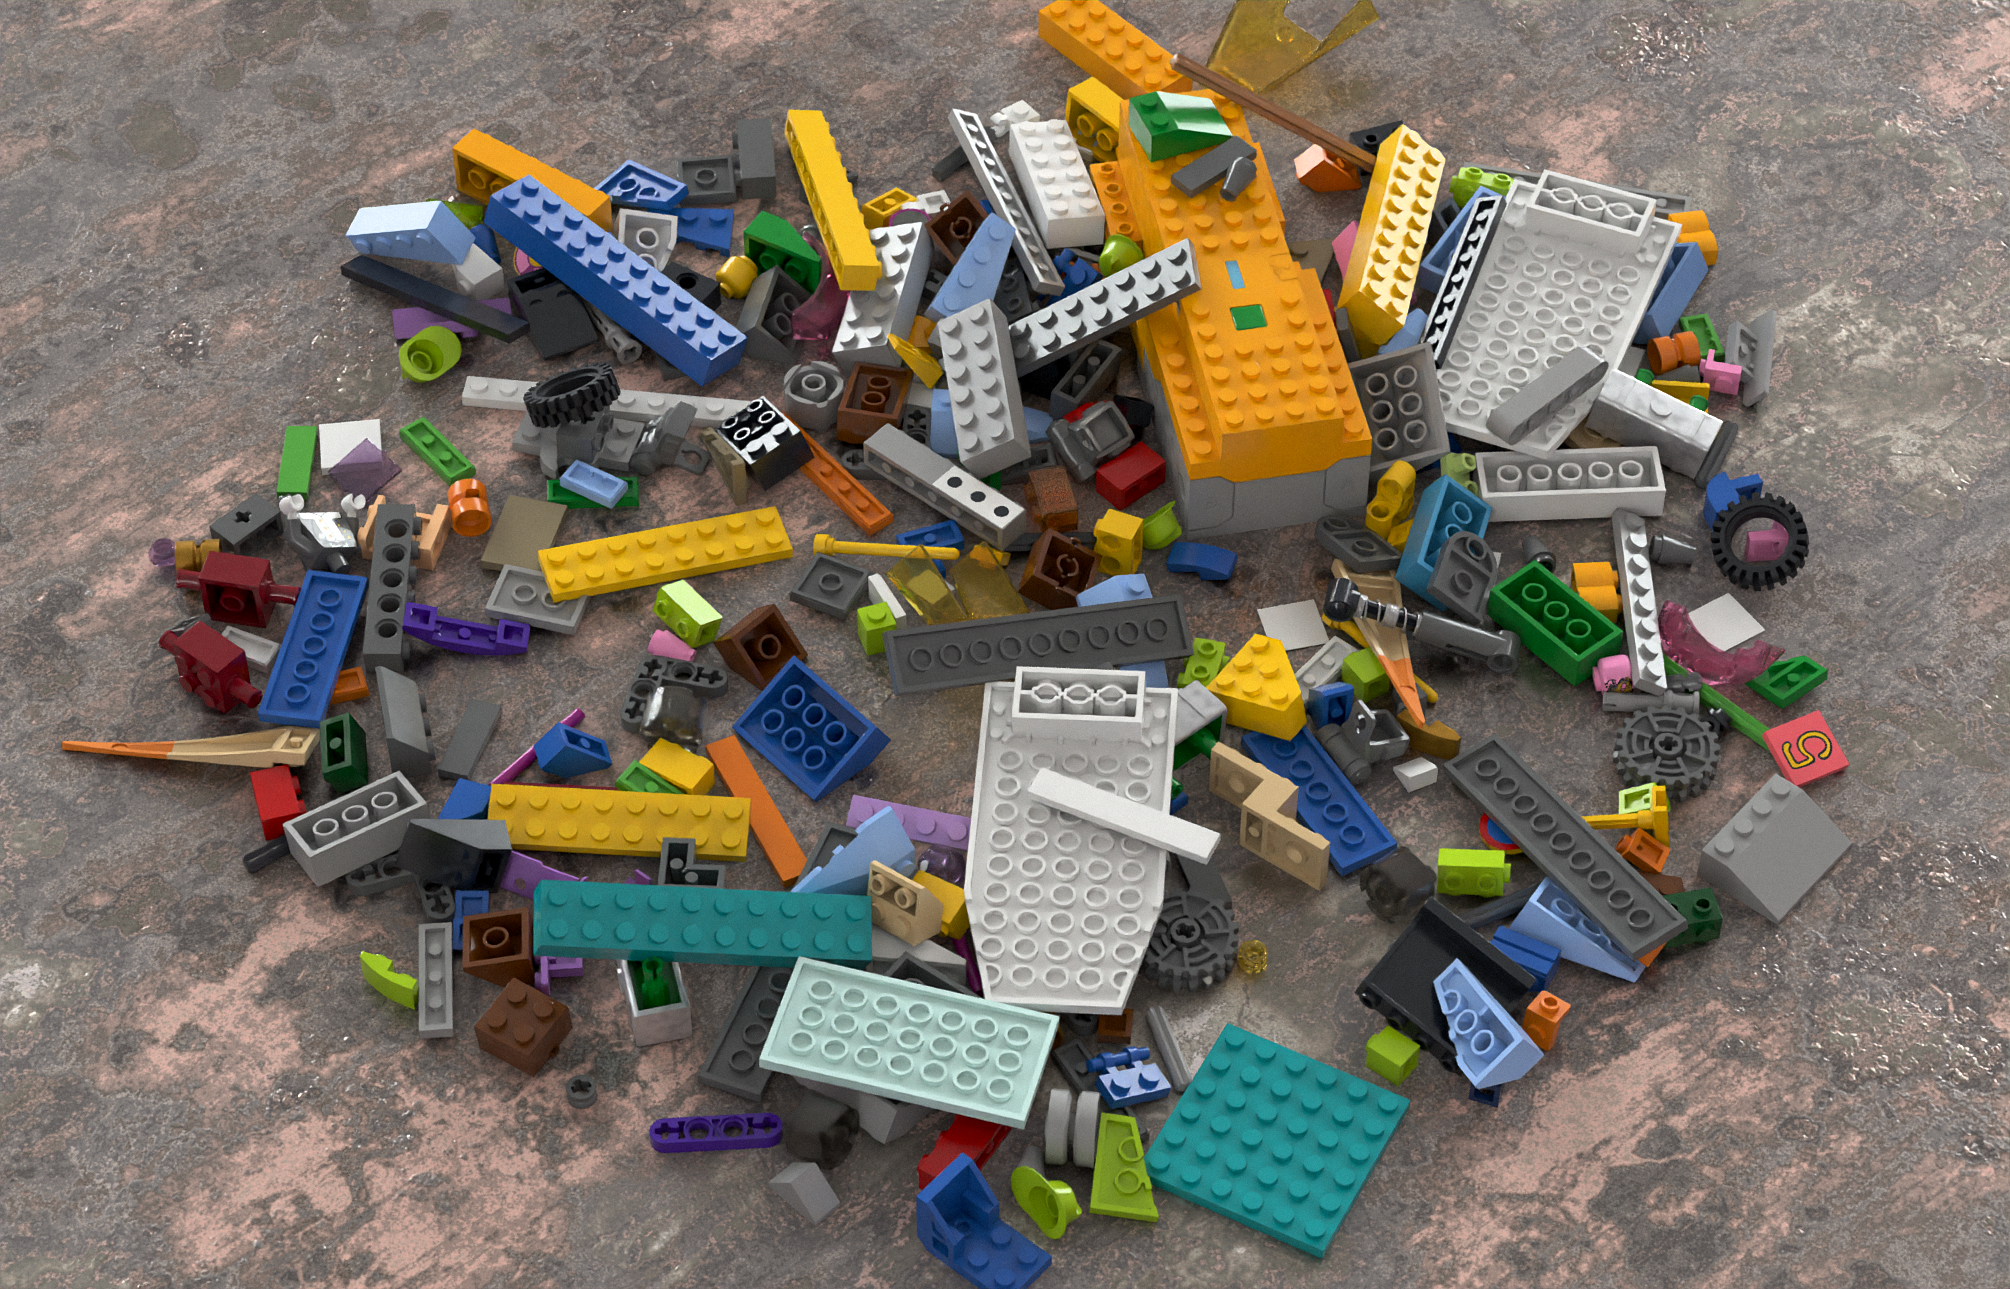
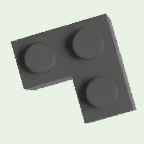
[658,837,727,889]

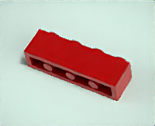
[917,1114,1013,1190]

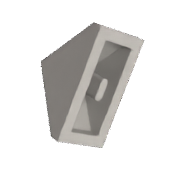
[768,1162,841,1227]

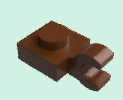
[1097,1008,1134,1045]

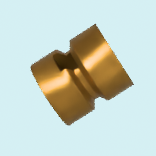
[175,539,223,573]

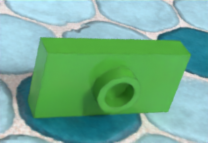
[1678,313,1725,362]

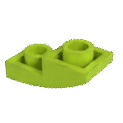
[360,951,419,1009]

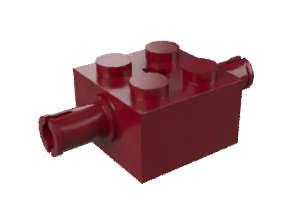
[176,551,301,629]
[159,621,263,714]

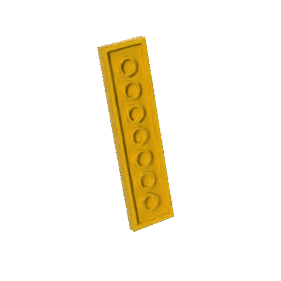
[538,506,793,603]
[488,784,751,862]

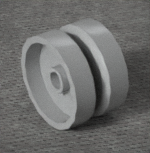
[1044,1089,1100,1168]

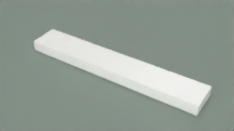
[1027,767,1220,865]

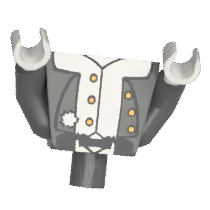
[279,493,366,575]

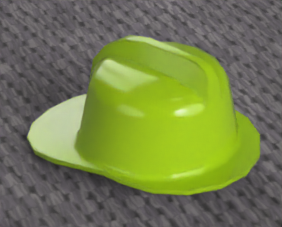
[1099,234,1145,278]
[399,326,462,383]
[1142,501,1182,550]
[1011,1166,1082,1239]

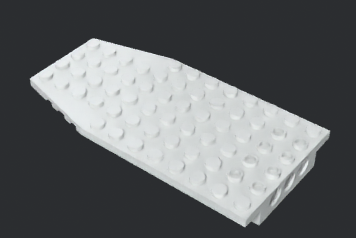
[1437,169,1682,460]
[964,666,1178,1015]

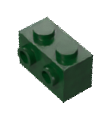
[320,713,368,793]
[1663,888,1723,948]

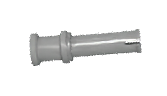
[582,298,642,364]
[1602,690,1700,715]

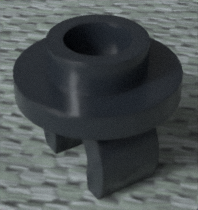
[1699,707,1733,740]

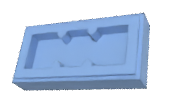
[560,459,628,509]

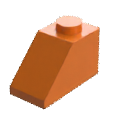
[1294,144,1362,192]

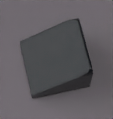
[1113,395,1154,427]

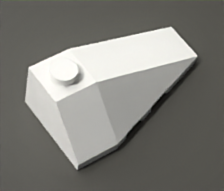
[614,208,678,272]

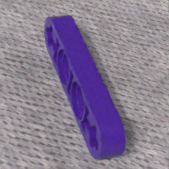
[649,1113,783,1153]

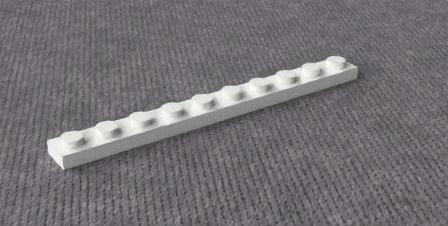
[462,376,752,428]

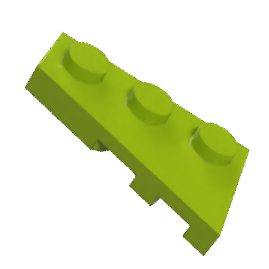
[1089,1112,1159,1222]

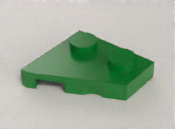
[1739,655,1828,709]

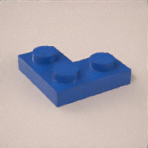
[896,519,964,579]

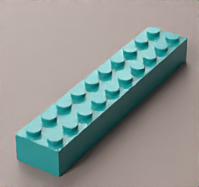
[533,879,872,971]

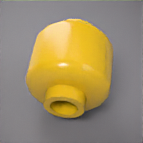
[715,256,758,299]

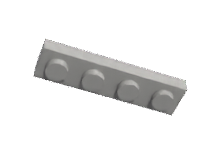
[419,922,454,1039]

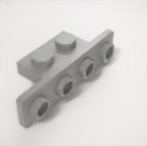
[1725,309,1777,407]

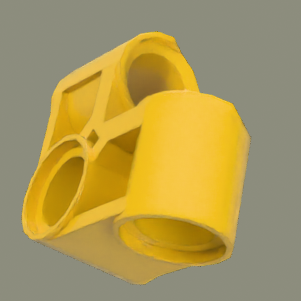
[1365,460,1416,539]

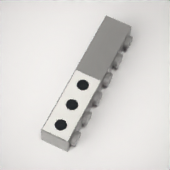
[863,423,1026,551]

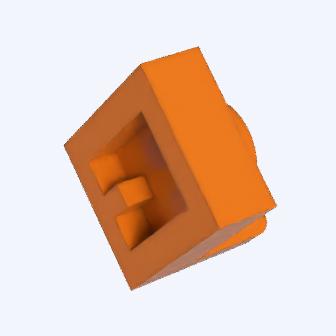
[1615,827,1671,874]

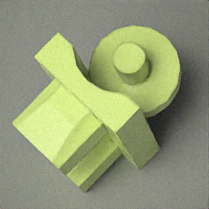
[1433,452,1479,497]

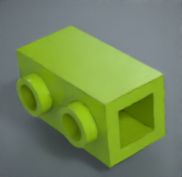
[1449,167,1514,209]
[652,580,723,648]
[1177,637,1230,690]
[1437,848,1511,897]

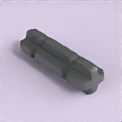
[1640,672,1703,694]

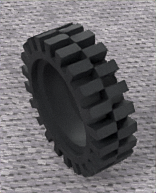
[523,362,621,428]
[1710,492,1809,591]

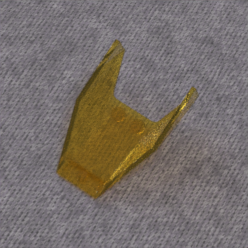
[1205,0,1380,108]
[885,541,1030,682]

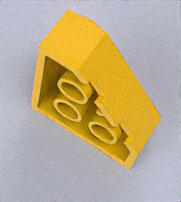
[1206,634,1307,741]

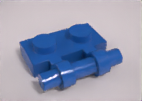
[1037,247,1104,307]
[1086,1046,1172,1110]

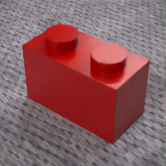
[1096,441,1166,511]
[250,764,306,841]

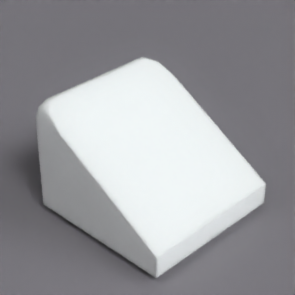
[1393,757,1438,793]

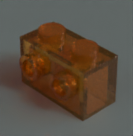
[1024,465,1078,533]

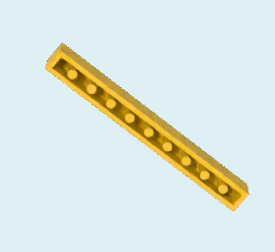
[784,110,882,291]

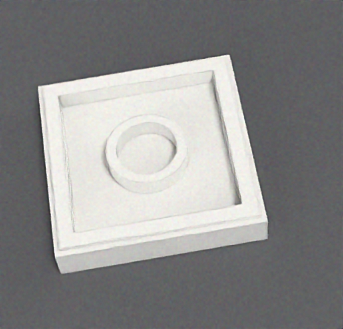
[319,419,383,475]

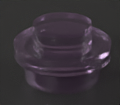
[148,538,175,567]

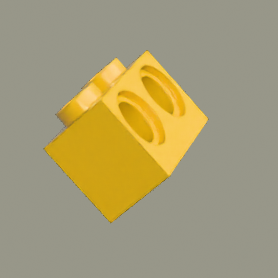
[1093,508,1143,576]

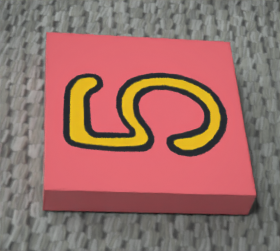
[1762,710,1849,788]

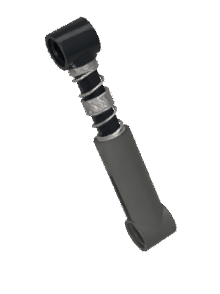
[1323,578,1522,674]

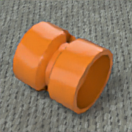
[1647,331,1701,376]
[447,479,492,537]

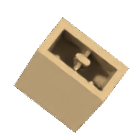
[867,860,943,946]

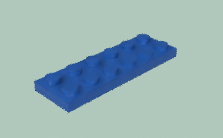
[258,570,369,729]
[1241,725,1398,876]

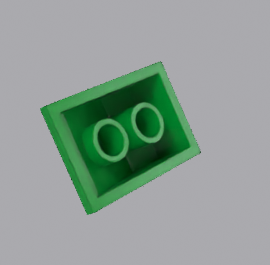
[1128,91,1233,162]
[743,211,823,304]

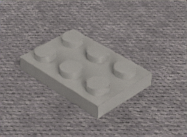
[485,564,591,635]

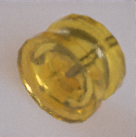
[1238,940,1268,973]

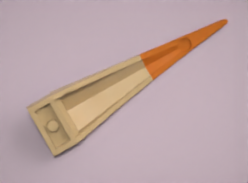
[1331,559,1425,730]
[62,725,320,769]

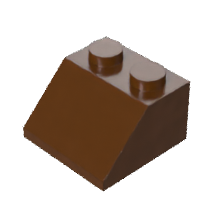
[713,604,808,691]
[463,907,537,988]

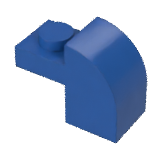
[1703,472,1763,532]

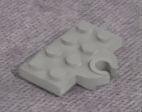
[512,410,645,480]

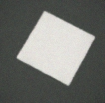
[1682,593,1765,654]
[1257,599,1329,651]

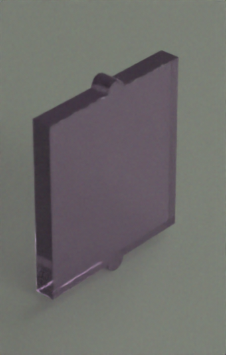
[328,438,402,503]

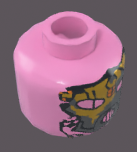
[1592,654,1634,695]

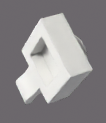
[990,100,1040,137]
[901,190,951,219]

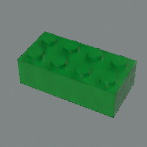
[1487,560,1623,687]

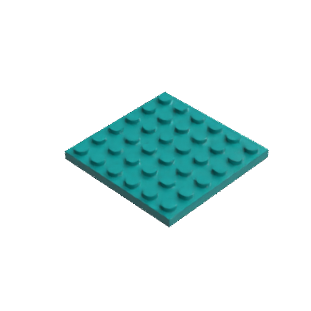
[1144,1023,1411,1259]

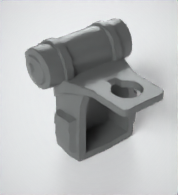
[630,401,711,476]
[1045,401,1135,484]
[1315,700,1410,786]

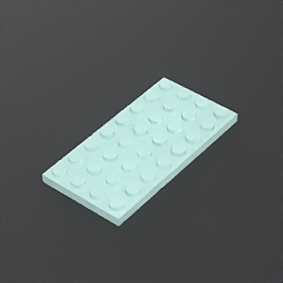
[759,956,1059,1129]

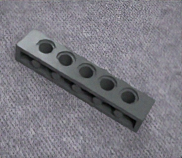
[363,504,422,672]

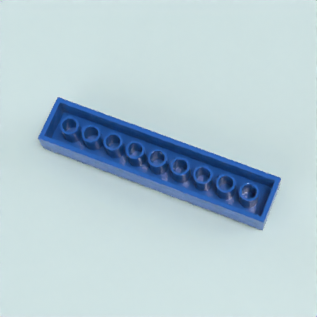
[484,175,748,387]

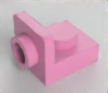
[1744,520,1789,562]

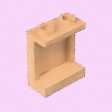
[357,495,452,571]

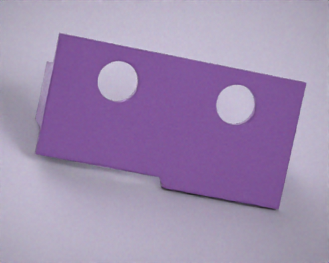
[500,851,588,900]

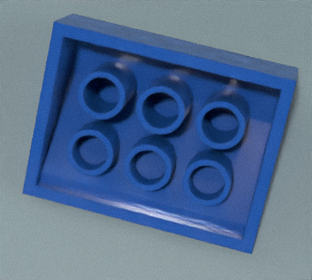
[732,656,891,802]

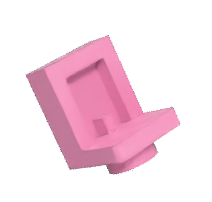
[1699,349,1742,395]

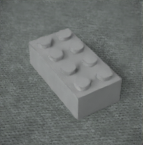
[283,771,431,887]

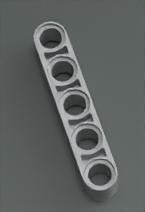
[1486,346,1609,446]

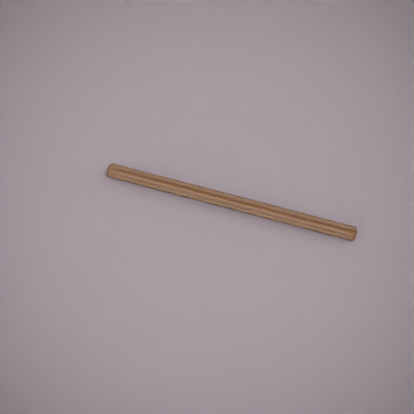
[1169,53,1377,174]

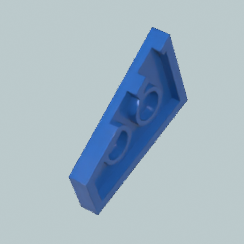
[594,159,690,210]
[647,208,734,258]

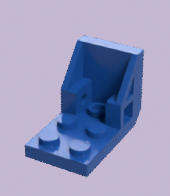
[916,1152,1052,1289]

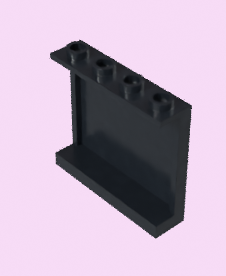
[1354,896,1537,1077]

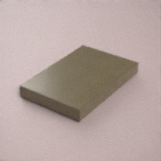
[480,495,568,571]

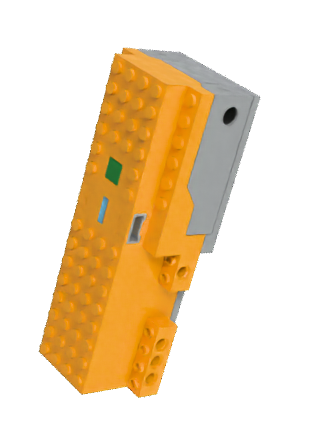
[1090,89,1372,540]

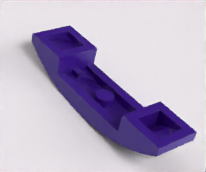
[402,602,530,656]

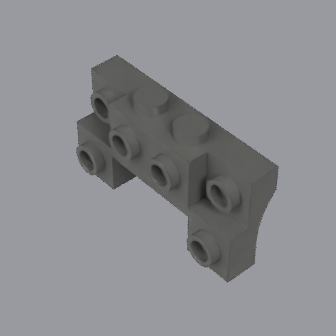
[994,259,1043,326]

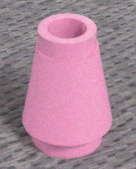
[647,629,697,662]

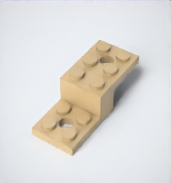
[1209,742,1330,891]

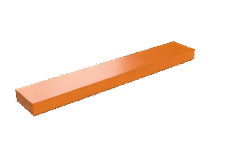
[781,411,894,536]
[705,735,807,888]

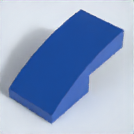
[1166,542,1238,580]
[452,891,490,951]

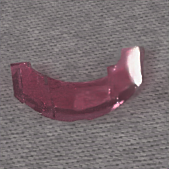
[792,231,851,340]
[1658,600,1785,687]

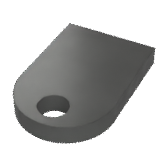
[1314,515,1402,573]
[1426,531,1498,626]

